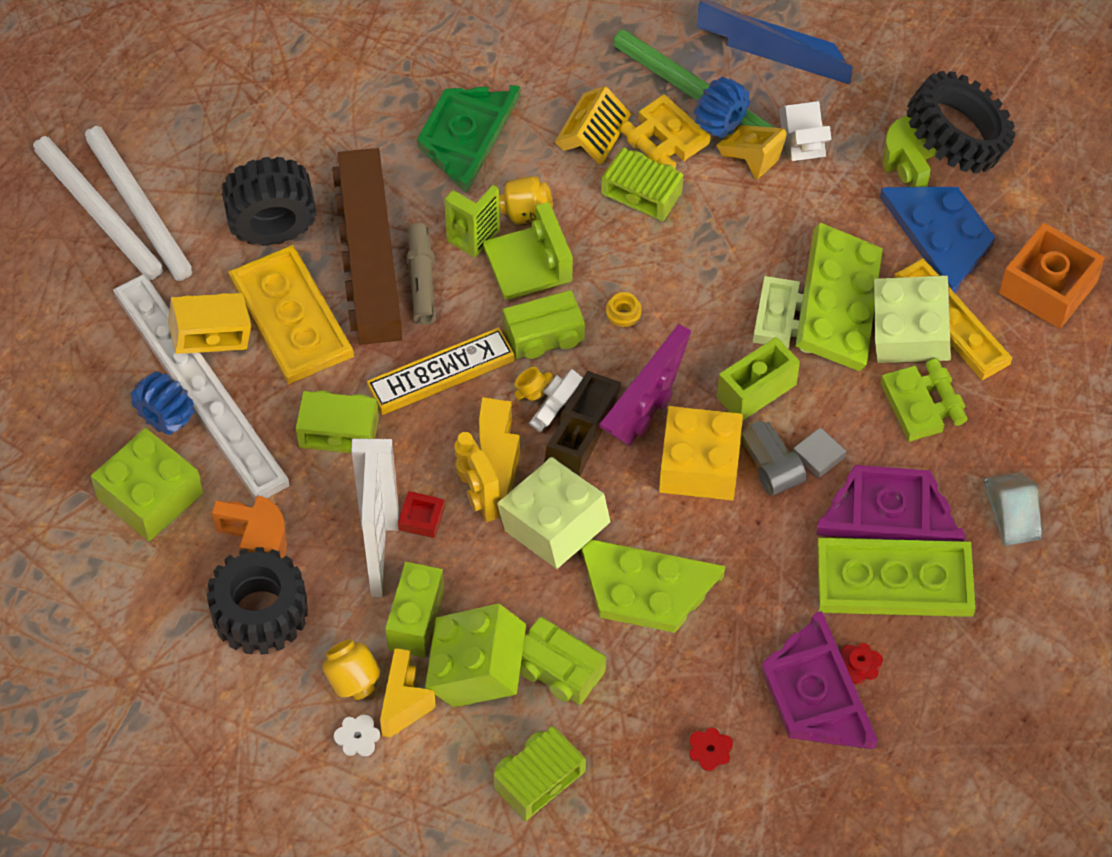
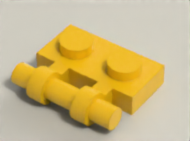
[620,94,710,168]
[454,432,500,523]

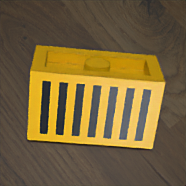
[555,86,631,164]

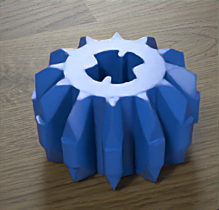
[694,76,751,138]
[130,371,195,435]

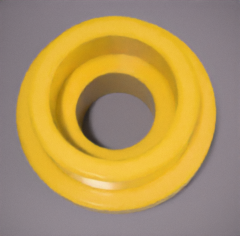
[606,292,642,327]

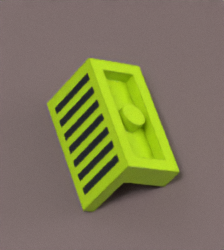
[444,185,500,258]

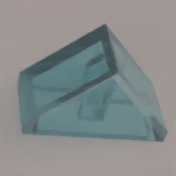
[984,472,1042,546]

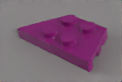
[600,324,691,446]
[816,465,965,542]
[761,611,878,749]

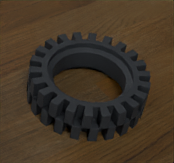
[907,71,1016,173]

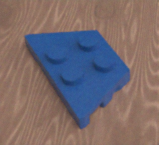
[880,187,995,293]

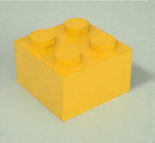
[659,406,743,501]

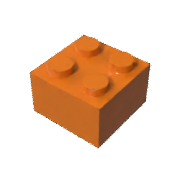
[999,222,1105,329]

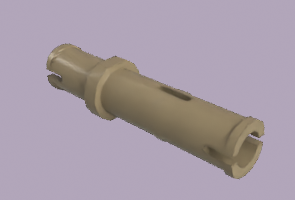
[406,223,436,325]

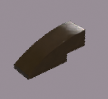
[544,371,621,476]

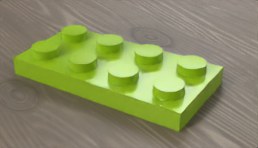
[795,223,883,372]
[817,538,975,617]

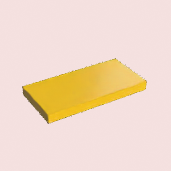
[228,245,354,385]

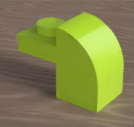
[882,115,936,187]

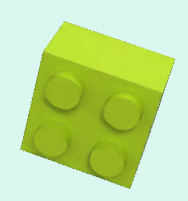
[91,427,203,542]
[425,603,526,708]

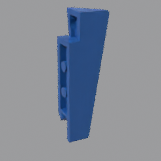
[697,0,853,85]

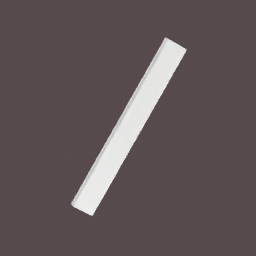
[113,274,290,500]

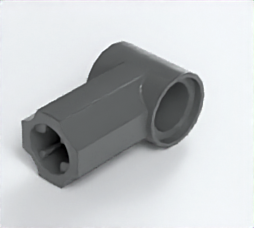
[741,420,807,496]

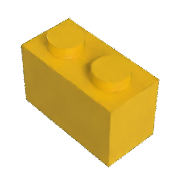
[168,293,251,354]

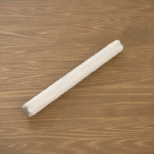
[85,126,193,281]
[33,136,163,280]

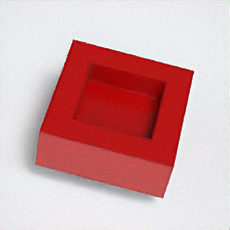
[398,491,445,538]

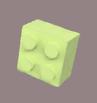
[874,276,951,363]
[497,457,611,569]

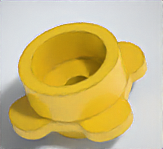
[515,367,553,402]

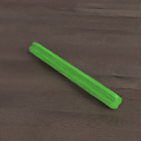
[613,29,776,128]

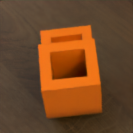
[212,495,288,559]

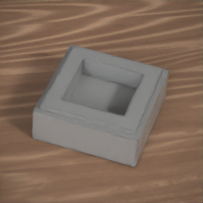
[793,427,846,479]

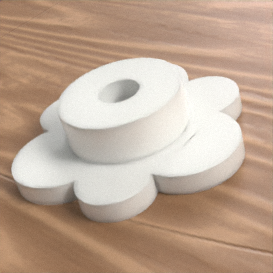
[334,715,380,756]

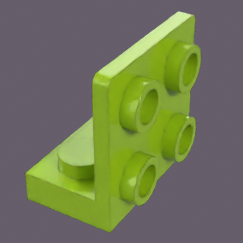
[483,202,573,300]

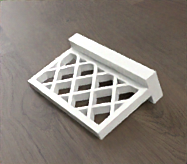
[352,439,400,597]

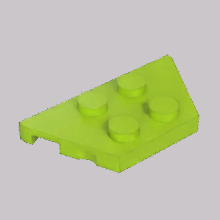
[580,540,725,633]

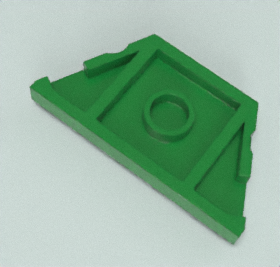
[417,85,521,192]

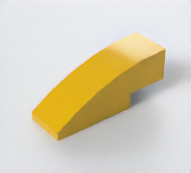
[479,397,520,517]

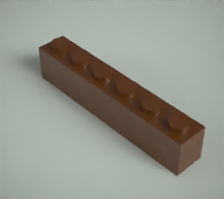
[332,148,402,345]

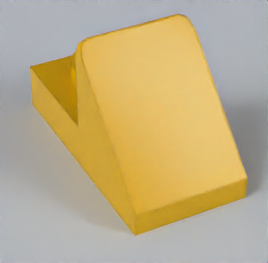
[717,125,787,180]
[380,649,436,737]

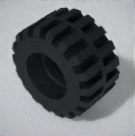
[222,157,317,246]
[207,547,308,655]

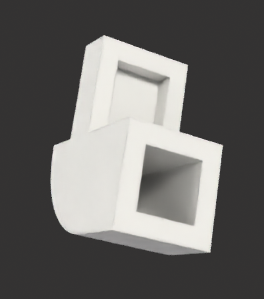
[779,101,831,161]

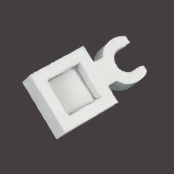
[529,369,583,432]

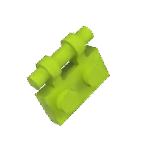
[880,358,968,442]

